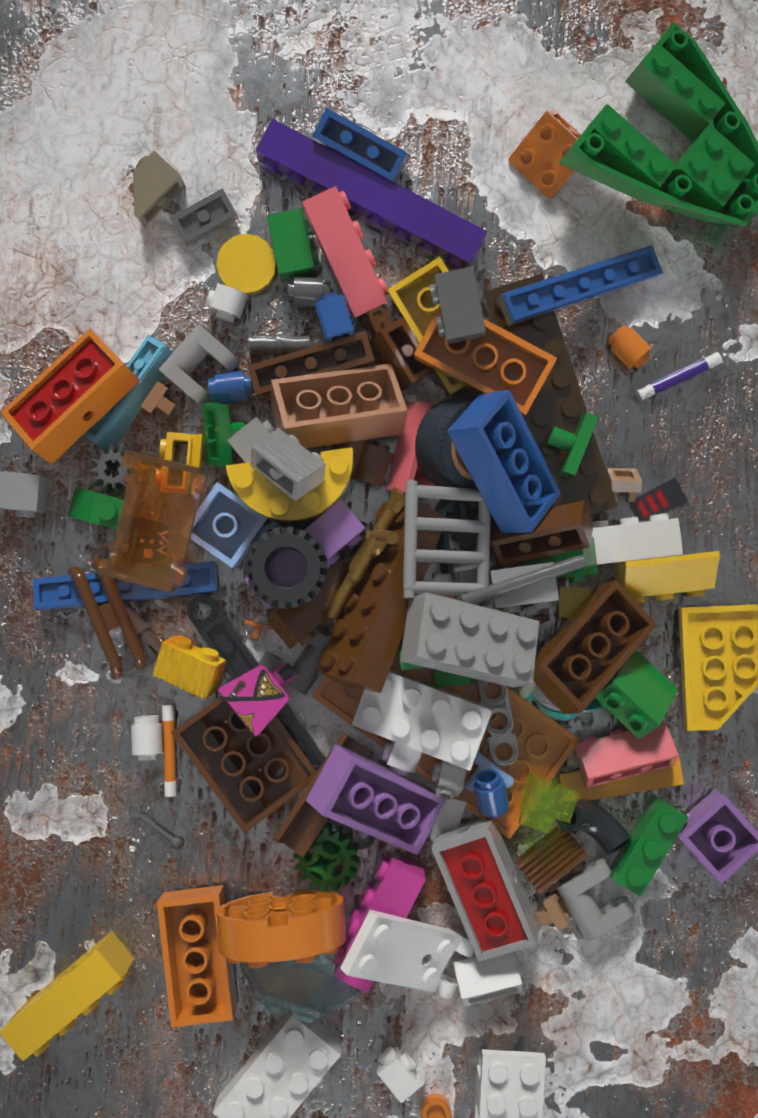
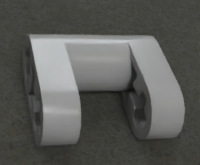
[158,324,241,407]
[556,856,636,941]

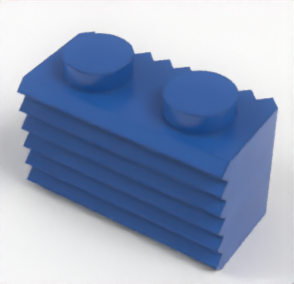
[315,293,355,343]

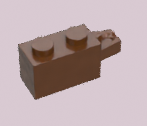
[364,305,435,393]

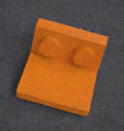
[508,110,581,199]

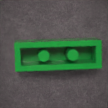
[610,794,689,897]

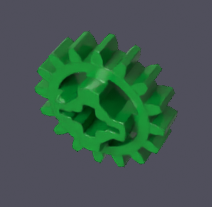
[293,823,361,892]

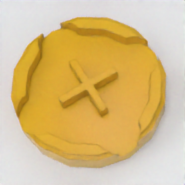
[216,234,277,296]

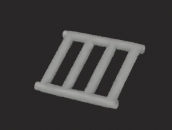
[403,480,491,601]

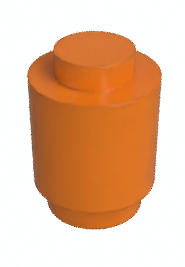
[607,324,652,370]

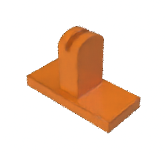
[244,619,272,641]

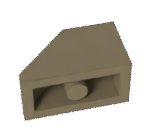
[133,151,185,228]

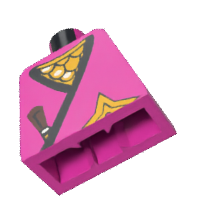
[217,662,296,737]

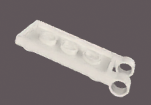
[340,910,475,999]

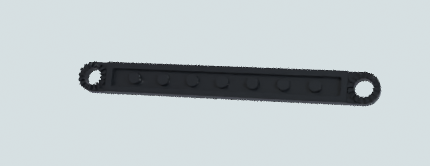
[187,595,375,850]

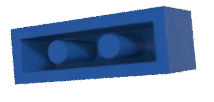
[312,108,410,183]

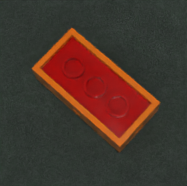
[0,328,140,465]

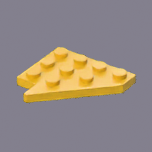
[678,604,758,731]

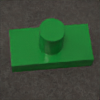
[202,402,245,467]
[547,412,598,479]

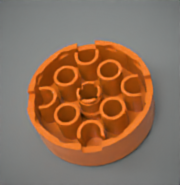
[217,889,347,968]

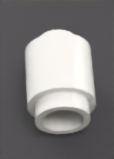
[131,715,163,761]

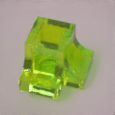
[518,772,579,833]

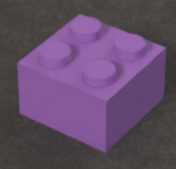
[677,789,758,884]

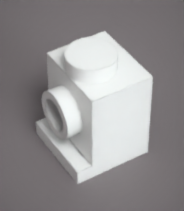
[377,1046,425,1103]

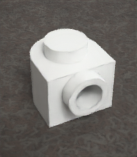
[206,283,248,323]
[380,741,422,776]

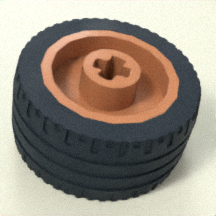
[415,398,478,489]

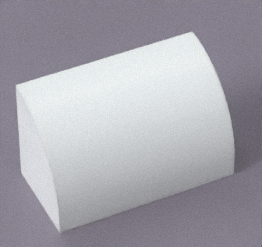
[453,952,523,1007]

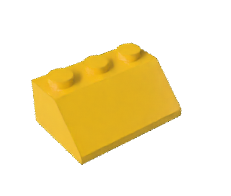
[613,551,720,603]

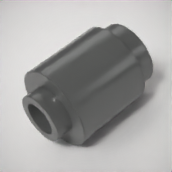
[288,276,331,308]

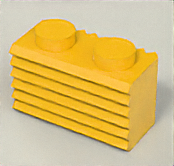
[152,635,227,699]

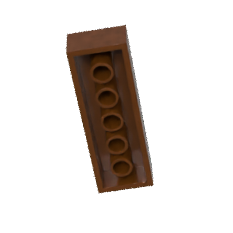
[317,502,446,693]

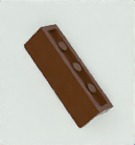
[273,732,374,858]

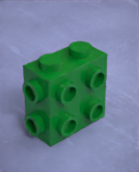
[595,650,678,739]

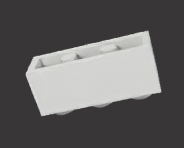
[592,513,683,565]

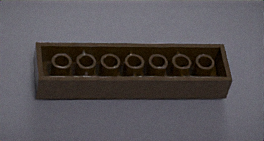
[481,273,618,515]

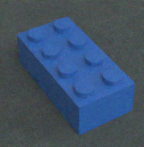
[447,390,561,534]

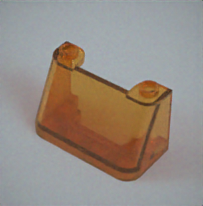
[98,450,208,592]

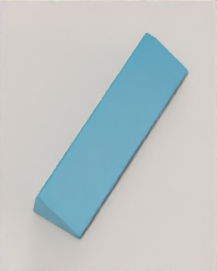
[84,335,173,452]

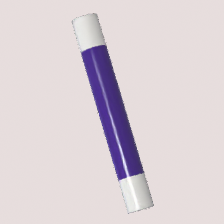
[636,352,722,401]

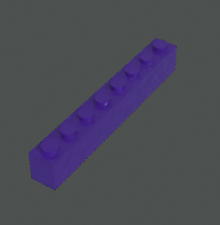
[255,119,487,270]

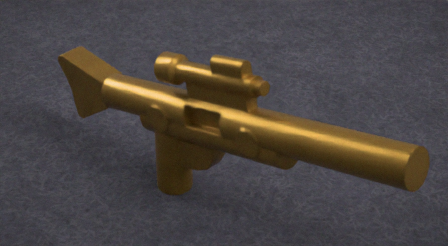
[325,487,405,620]

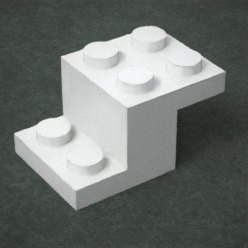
[474,1049,546,1118]

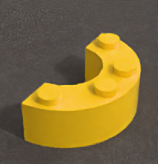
[226,447,354,523]

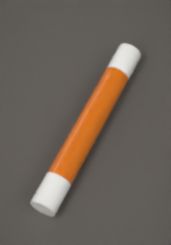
[162,704,177,797]

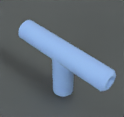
[465,750,515,792]

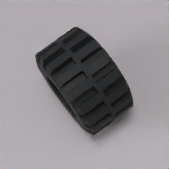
[245,527,329,609]

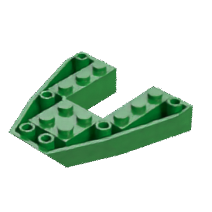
[558,22,758,226]

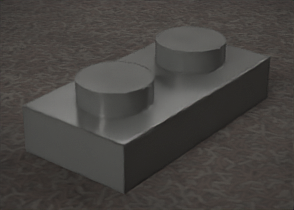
[170,188,238,247]

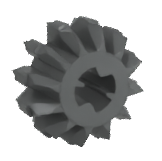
[89,444,142,496]

